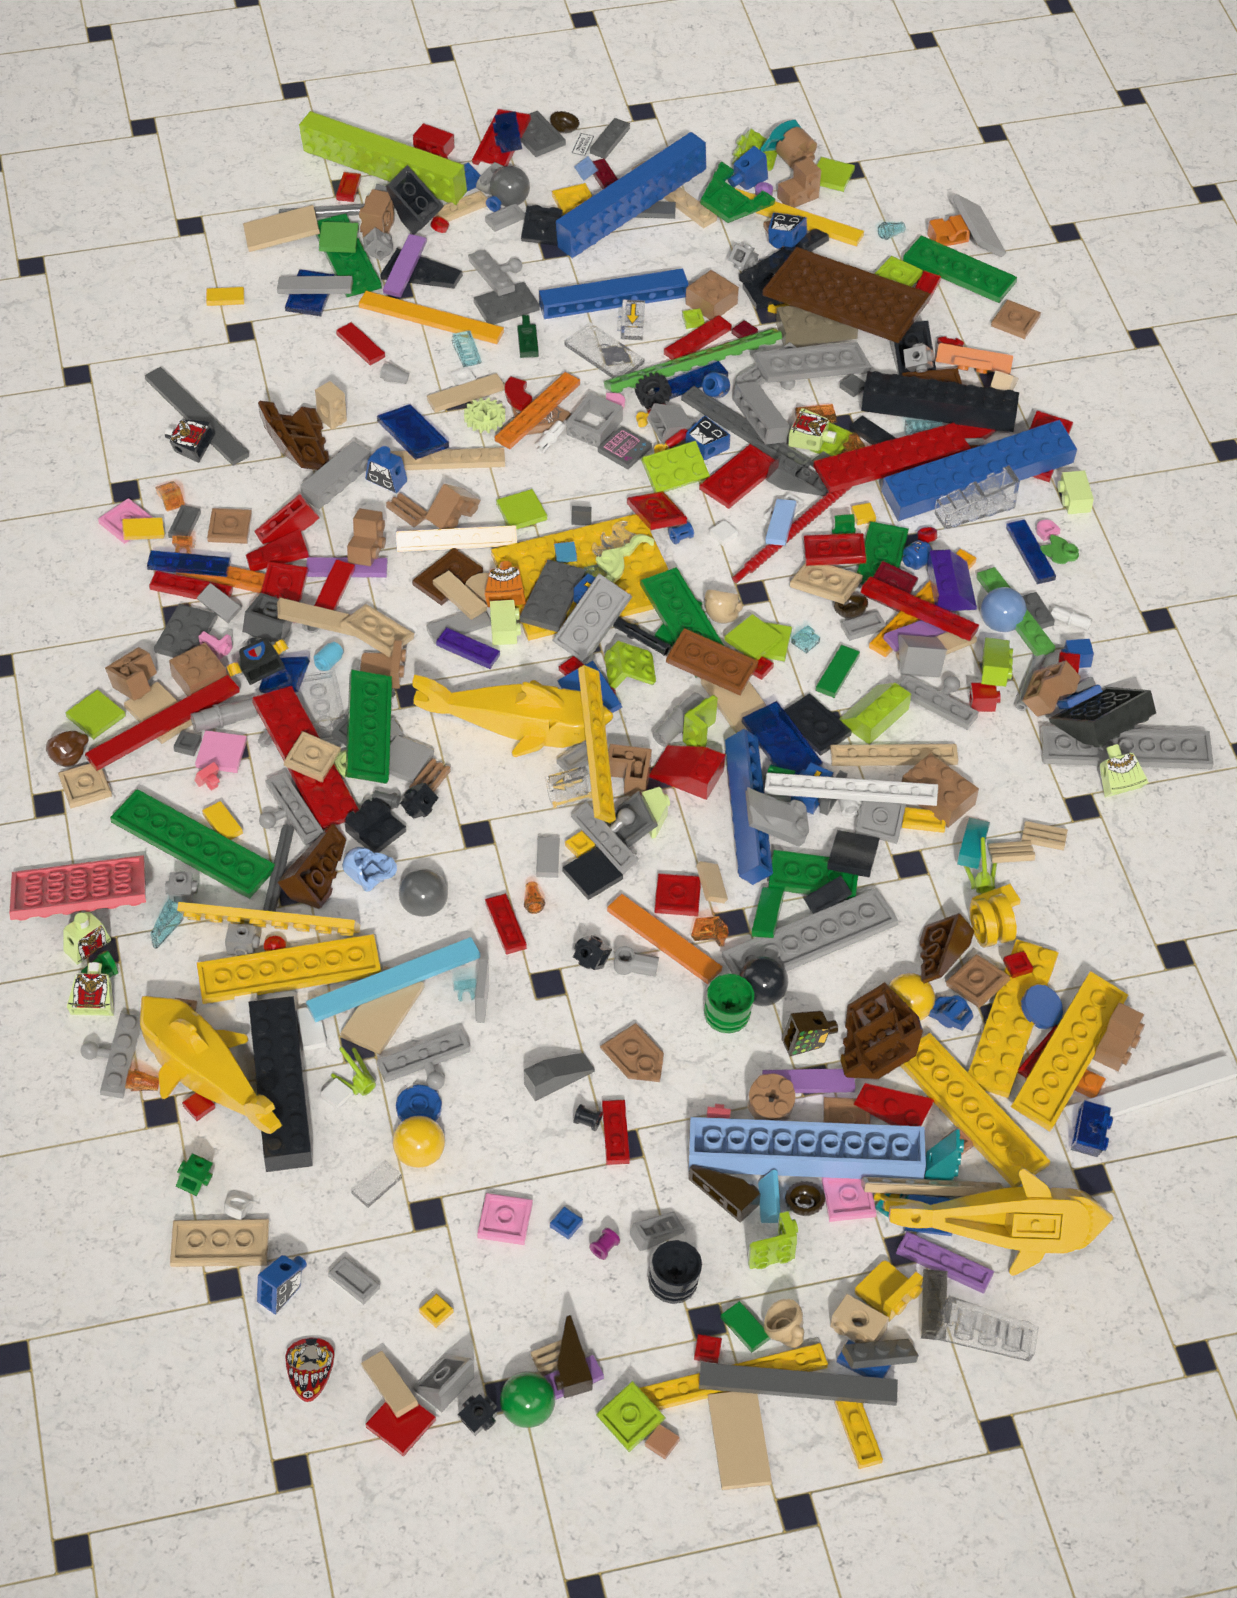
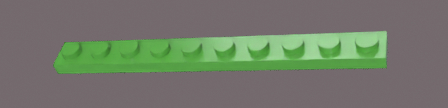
[603,328,782,393]

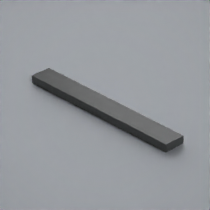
[145,367,249,466]
[681,386,812,468]
[699,1363,898,1406]

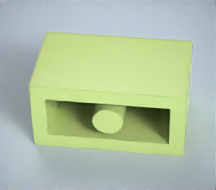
[1057,470,1094,514]
[490,600,521,645]

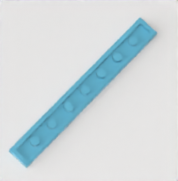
[306,937,480,1023]

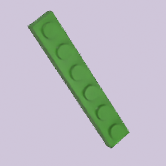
[977,567,1055,656]

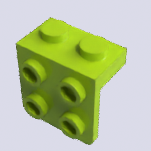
[732,129,777,171]
[604,641,656,689]
[683,695,718,747]
[748,1211,798,1269]

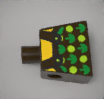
[781,1011,838,1057]

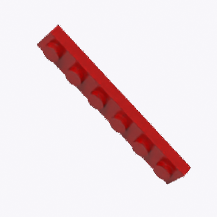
[860,576,979,641]

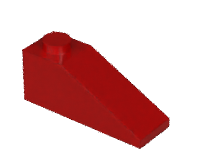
[254,494,320,544]

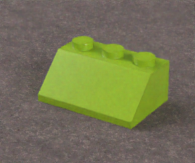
[839,683,911,745]

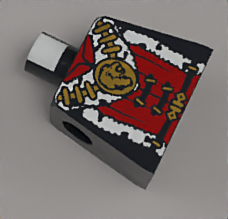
[165,419,215,463]

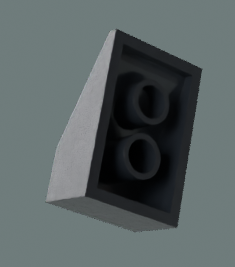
[385,165,444,235]
[890,320,936,376]

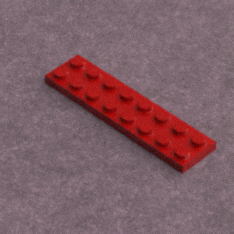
[813,423,971,493]
[252,686,359,829]

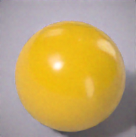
[888,973,935,1021]
[393,1116,445,1168]

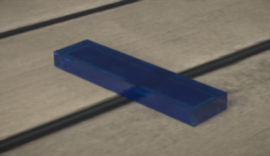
[653,361,729,399]
[1006,519,1056,585]
[147,550,231,577]

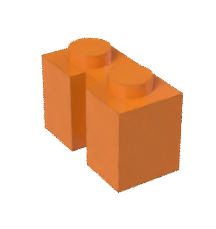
[927,215,970,246]

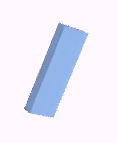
[766,499,797,546]

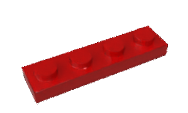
[664,315,732,360]

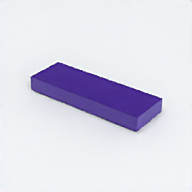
[436,627,500,669]

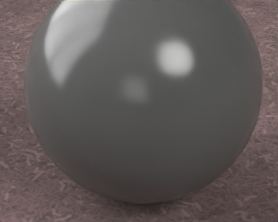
[490,166,530,207]
[399,869,448,917]

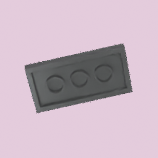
[520,559,586,632]

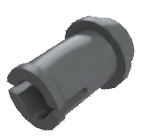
[372,790,401,809]

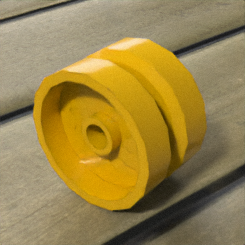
[970,894,1017,948]

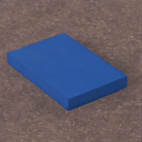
[557,660,622,713]

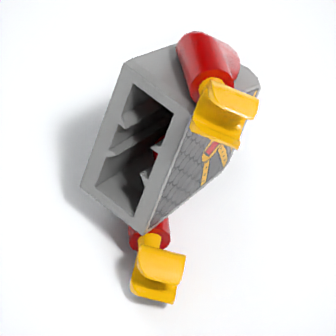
[636,403,696,454]

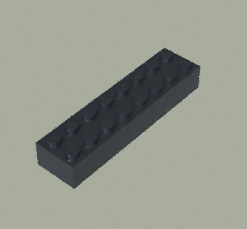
[861,371,1019,432]
[248,996,313,1172]

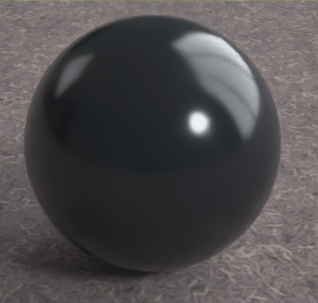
[739,956,788,1006]

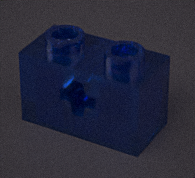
[493,111,522,153]
[1070,1100,1113,1157]

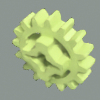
[464,398,505,433]

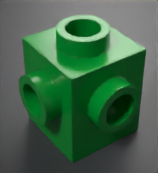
[175,1153,213,1197]

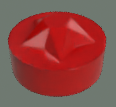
[430,216,449,233]
[917,527,938,543]
[263,936,286,952]

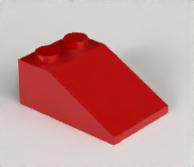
[649,745,726,800]

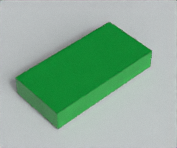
[721,1301,770,1353]

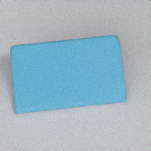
[758,1170,780,1223]

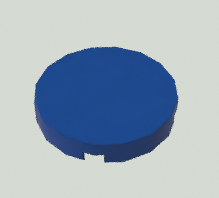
[1021,985,1063,1029]
[396,1085,442,1122]

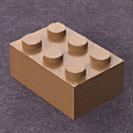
[902,753,979,828]

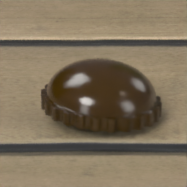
[550,111,580,134]
[834,594,869,618]
[785,1181,826,1216]

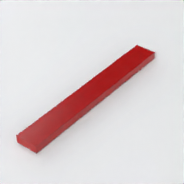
[85,675,240,771]

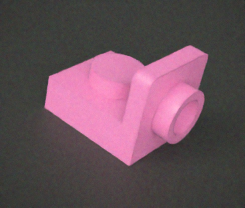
[198,632,232,660]

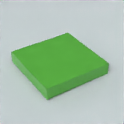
[319,222,359,253]

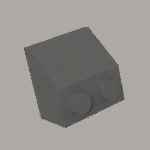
[242,593,293,642]

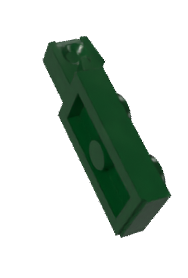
[517,315,539,358]

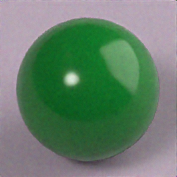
[500,1371,556,1428]

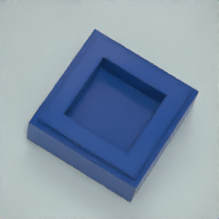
[550,1207,583,1240]

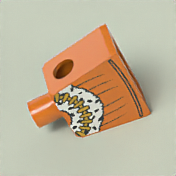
[485,561,526,607]

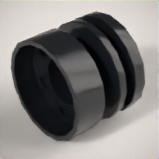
[648,1240,702,1304]

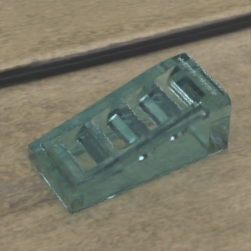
[451,331,482,367]
[904,420,943,436]
[150,899,184,949]

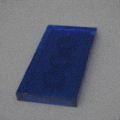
[377,404,449,460]
[741,701,823,775]

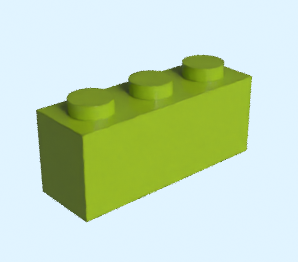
[981,637,1013,687]

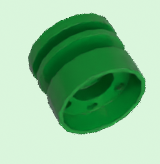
[704,974,754,1034]

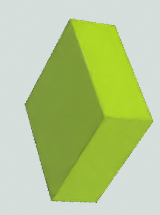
[682,309,705,329]

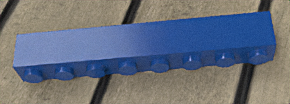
[539,268,689,319]
[725,729,773,885]

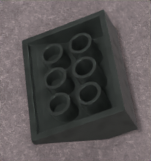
[1049,687,1156,747]

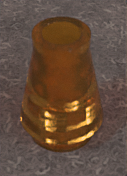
[524,881,545,914]
[125,1069,159,1092]

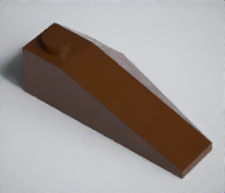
[277,824,346,909]
[920,913,975,984]

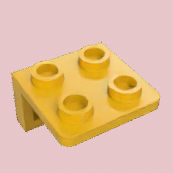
[855,1261,923,1322]

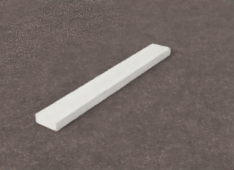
[765,773,938,806]
[1062,1055,1237,1130]

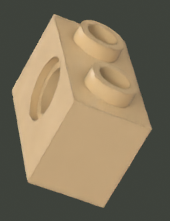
[315,381,347,430]
[830,1294,889,1343]

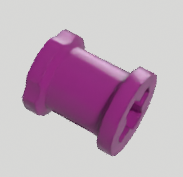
[589,1228,620,1260]

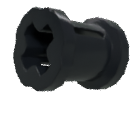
[573,1104,603,1131]

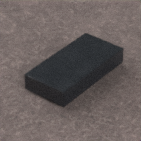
[803,875,852,914]

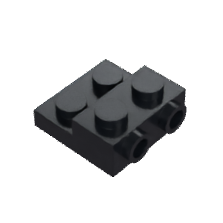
[521,205,563,246]
[344,797,406,853]

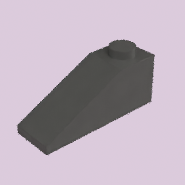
[524,1053,595,1101]

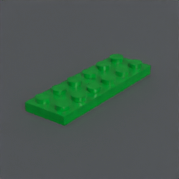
[316,213,382,298]
[903,235,1017,303]
[640,567,724,678]
[345,669,392,784]

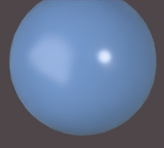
[981,587,1027,632]

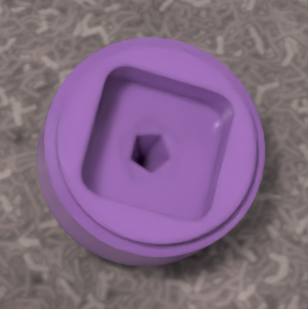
[755,182,773,196]

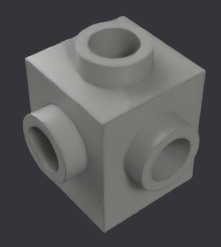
[363,228,393,261]
[728,244,759,272]
[903,343,935,373]
[165,871,198,907]
[225,923,260,956]

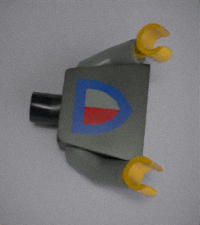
[226,638,289,685]

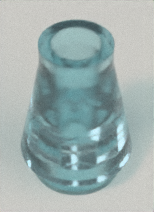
[878,222,906,240]

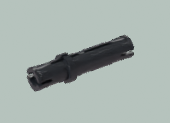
[613,616,671,656]

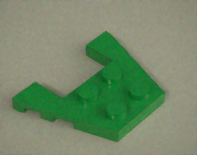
[700,161,776,223]

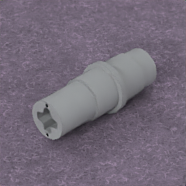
[653,692,704,747]
[191,698,257,732]

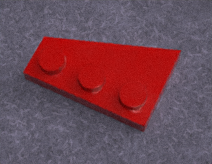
[246,529,309,571]
[853,1083,934,1127]

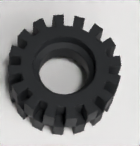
[635,373,672,409]

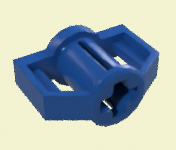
[928,995,973,1031]

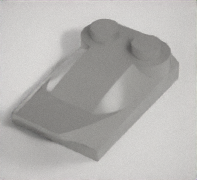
[746,787,809,847]

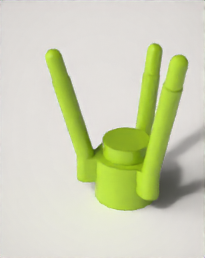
[964,837,997,894]
[331,1047,376,1096]

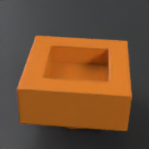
[1075,1069,1106,1098]

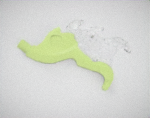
[592,521,654,583]

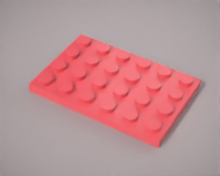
[9,855,146,921]

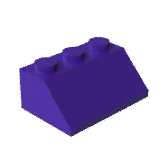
[927,549,977,611]

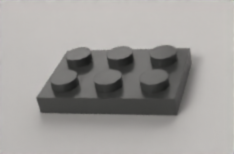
[520,110,566,157]
[474,282,540,325]
[154,604,217,658]

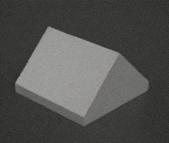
[898,635,947,677]
[413,1354,474,1412]

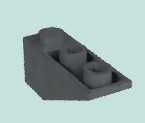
[766,454,828,496]

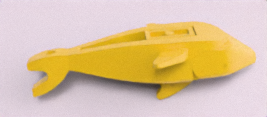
[412,674,613,757]
[140,996,282,1134]
[883,1168,1113,1276]

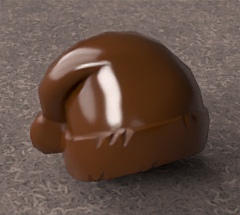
[46,731,89,767]

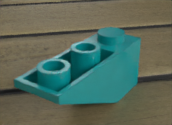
[924,1129,964,1181]

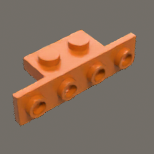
[936,343,1013,374]

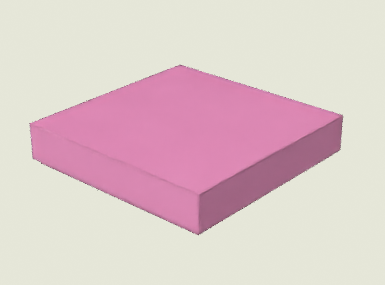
[98,498,153,544]
[195,730,247,773]
[821,1177,876,1222]
[477,1193,533,1245]

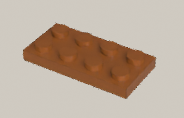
[666,628,759,696]

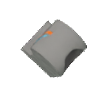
[476,162,504,195]

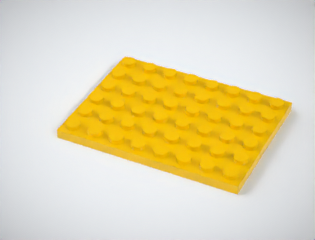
[491,514,669,641]

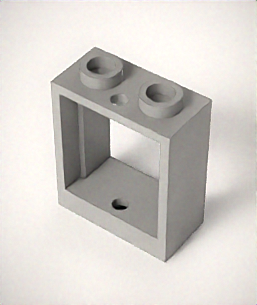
[567,393,623,448]

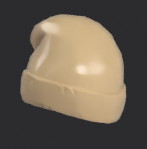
[705,590,743,624]
[764,1299,804,1348]

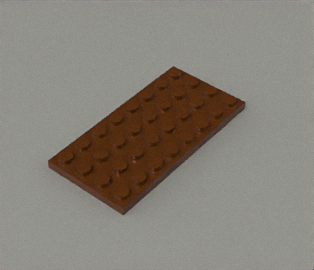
[763,247,931,343]

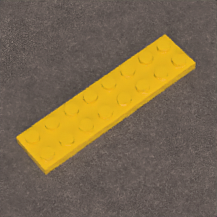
[177,902,361,937]
[197,934,381,1004]
[968,939,1059,1098]
[1010,971,1128,1132]
[900,1033,1050,1187]

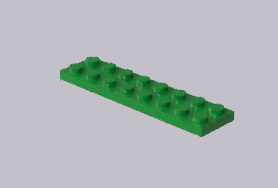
[110,789,275,899]

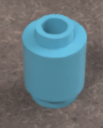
[314,642,344,671]

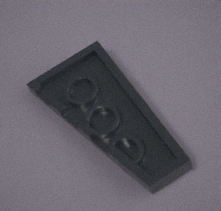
[380,248,463,289]

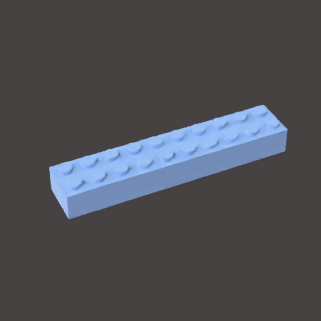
[689,1117,926,1179]

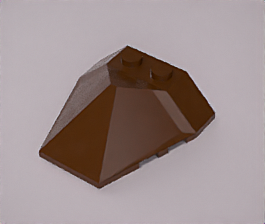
[258,400,330,470]
[841,982,923,1079]

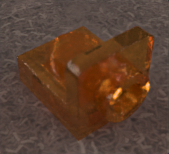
[155,481,185,511]
[691,916,728,947]

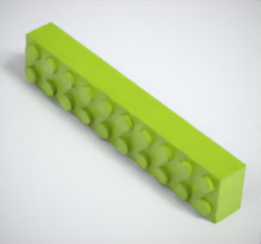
[299,111,467,205]

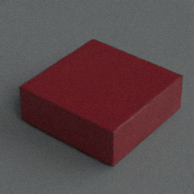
[731,320,758,339]

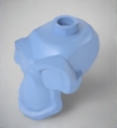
[342,847,397,892]

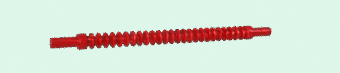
[732,487,852,583]

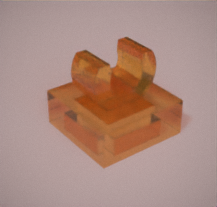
[842,433,865,453]
[172,536,196,557]

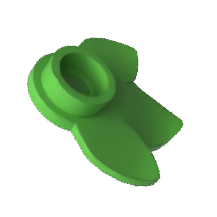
[1040,535,1079,564]

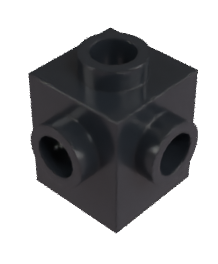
[400,783,439,819]
[573,935,612,970]
[457,1394,497,1436]

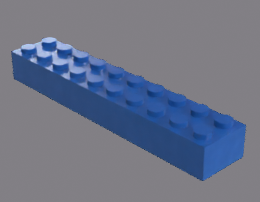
[556,132,706,258]
[882,420,1077,521]

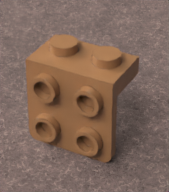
[360,641,407,689]

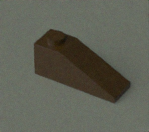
[689,1165,761,1223]
[554,1315,593,1398]

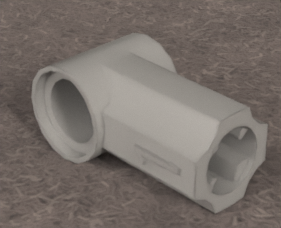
[614,946,659,977]

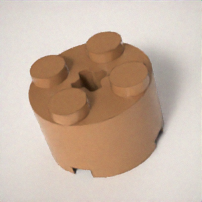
[776,127,817,170]
[747,1074,795,1121]

